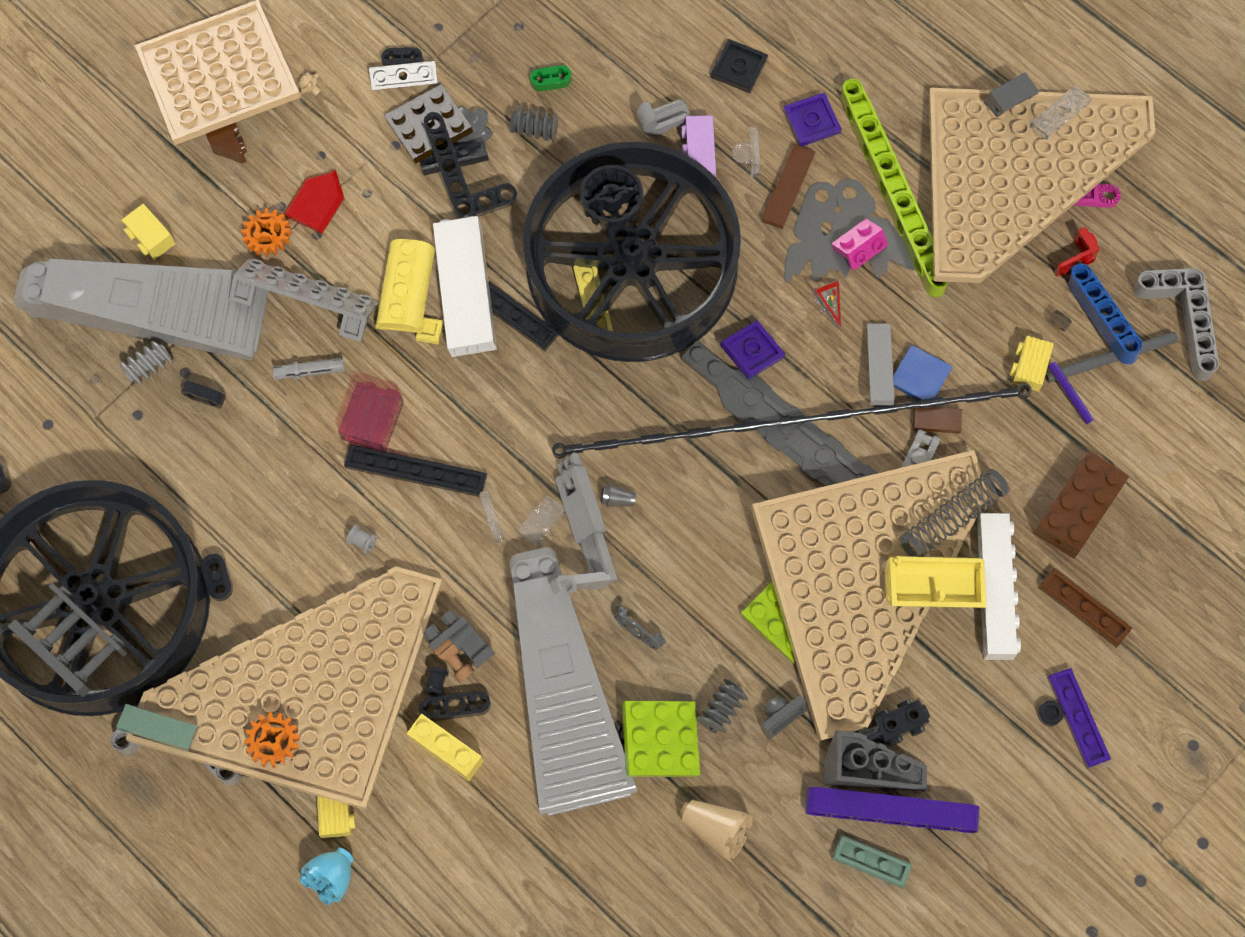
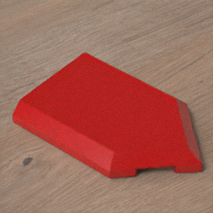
[283,170,345,234]

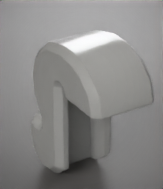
[637,100,691,136]

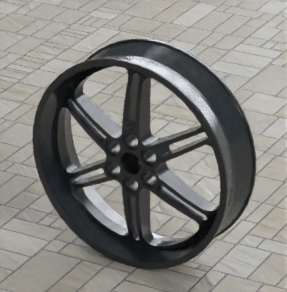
[523,142,741,362]
[0,480,210,716]

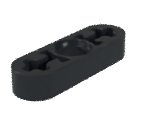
[419,691,491,722]

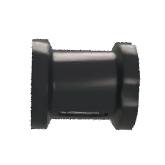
[422,667,449,697]

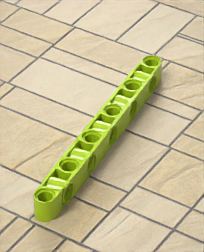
[841,79,948,297]

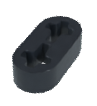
[381,47,424,66]
[181,381,226,408]

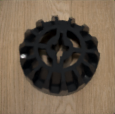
[580,165,643,229]

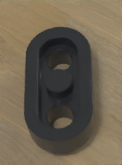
[201,554,233,601]

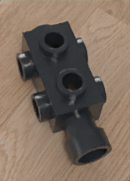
[856,699,930,746]

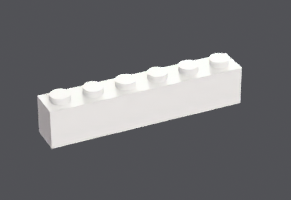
[977,513,1021,660]

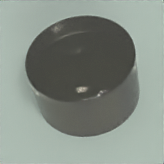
[1048,310,1072,332]

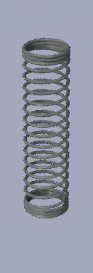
[899,469,1009,557]

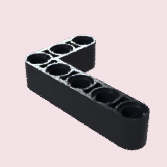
[423,112,517,219]

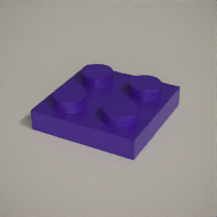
[783,92,842,146]
[720,320,785,380]

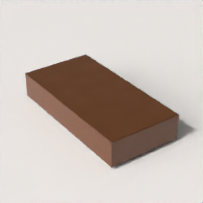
[913,407,962,434]

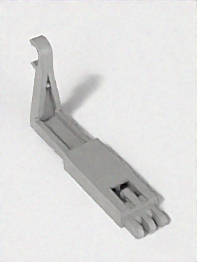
[551,452,618,595]

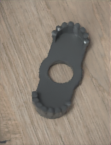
[614,606,666,650]

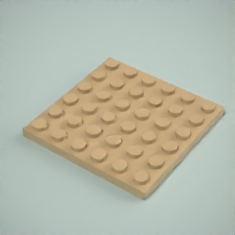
[135,0,301,145]

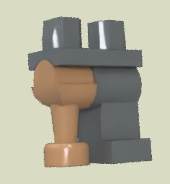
[422,609,495,683]

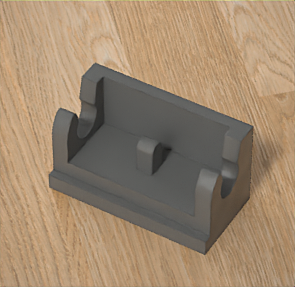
[984,72,1039,117]

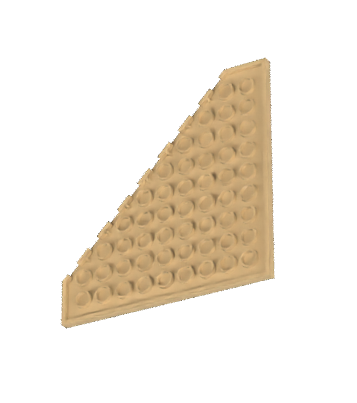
[929,88,1156,283]
[751,450,987,741]
[126,566,442,810]

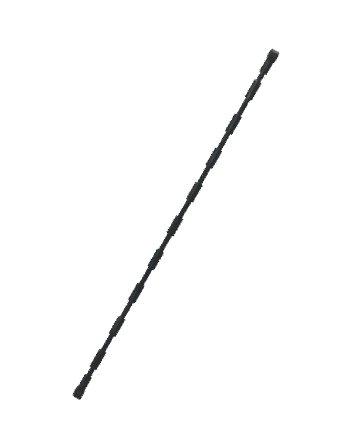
[552,383,1032,459]

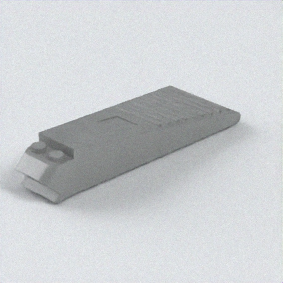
[14,258,269,360]
[509,547,638,816]

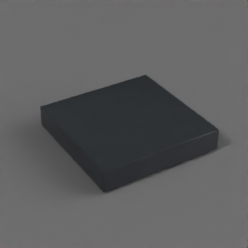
[710,39,768,93]

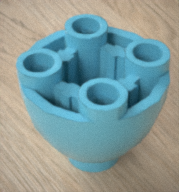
[299,848,354,905]

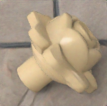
[298,73,321,96]

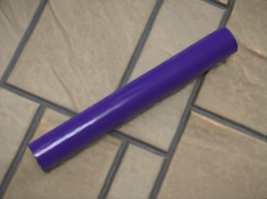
[1048,361,1094,425]

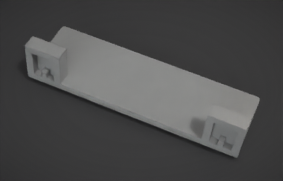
[229,259,378,342]

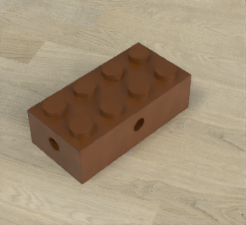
[1033,450,1129,559]

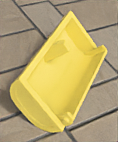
[375,239,435,333]
[885,556,987,608]

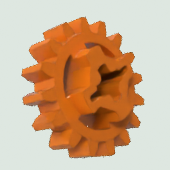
[241,208,292,257]
[244,712,300,768]

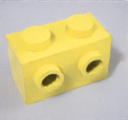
[122,203,175,260]

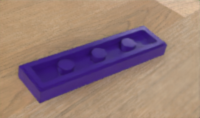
[1047,668,1111,769]

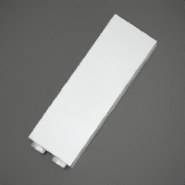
[433,215,497,357]

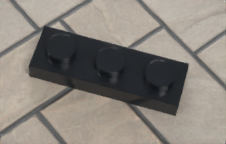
[420,138,489,176]

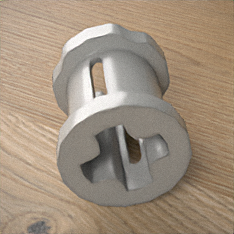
[346,525,378,555]

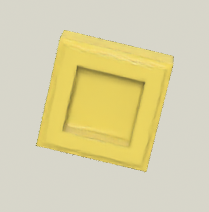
[416,317,444,345]

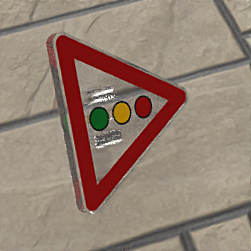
[813,280,841,327]

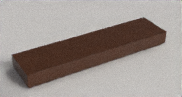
[762,144,815,229]
[1038,568,1132,648]

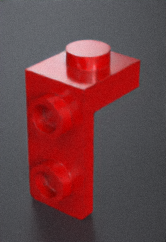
[1055,227,1100,277]

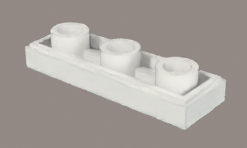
[369,61,438,90]

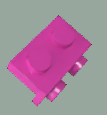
[832,219,888,270]

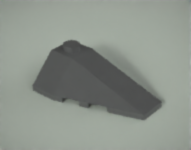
[824,730,927,791]

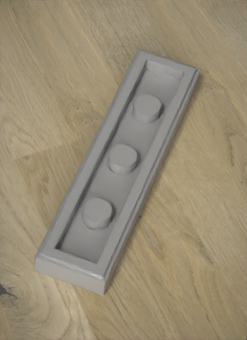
[867,324,894,405]

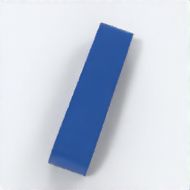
[1068,264,1142,365]

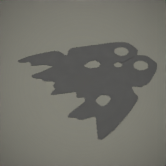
[784,179,915,283]

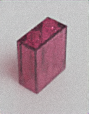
[338,381,404,452]

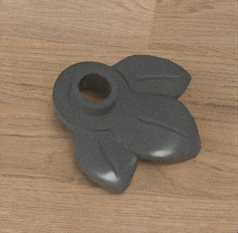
[457,107,493,144]

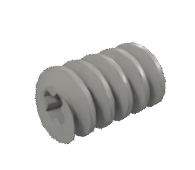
[119,341,173,386]

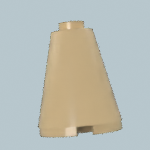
[680,800,753,861]

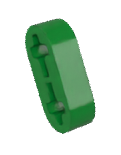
[530,65,572,91]

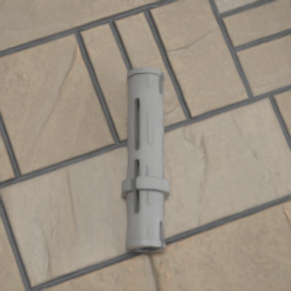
[273,357,345,381]

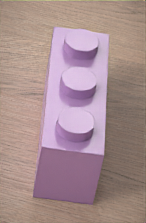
[681,116,716,177]

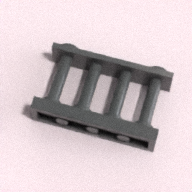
[8,583,127,697]

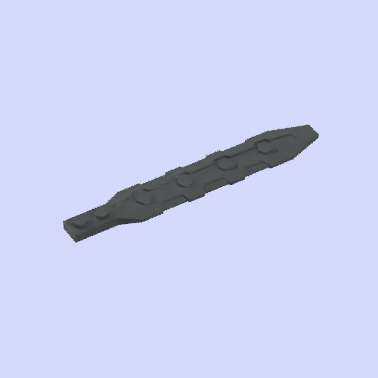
[681,341,877,486]

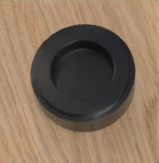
[1037,701,1064,727]

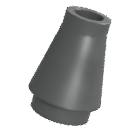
[601,484,636,507]

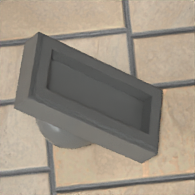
[761,695,807,740]

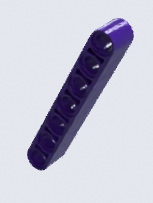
[805,787,980,833]

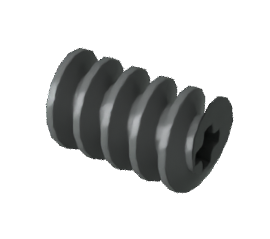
[510,106,558,142]
[697,678,748,734]

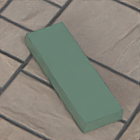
[116,704,198,751]
[832,835,912,889]

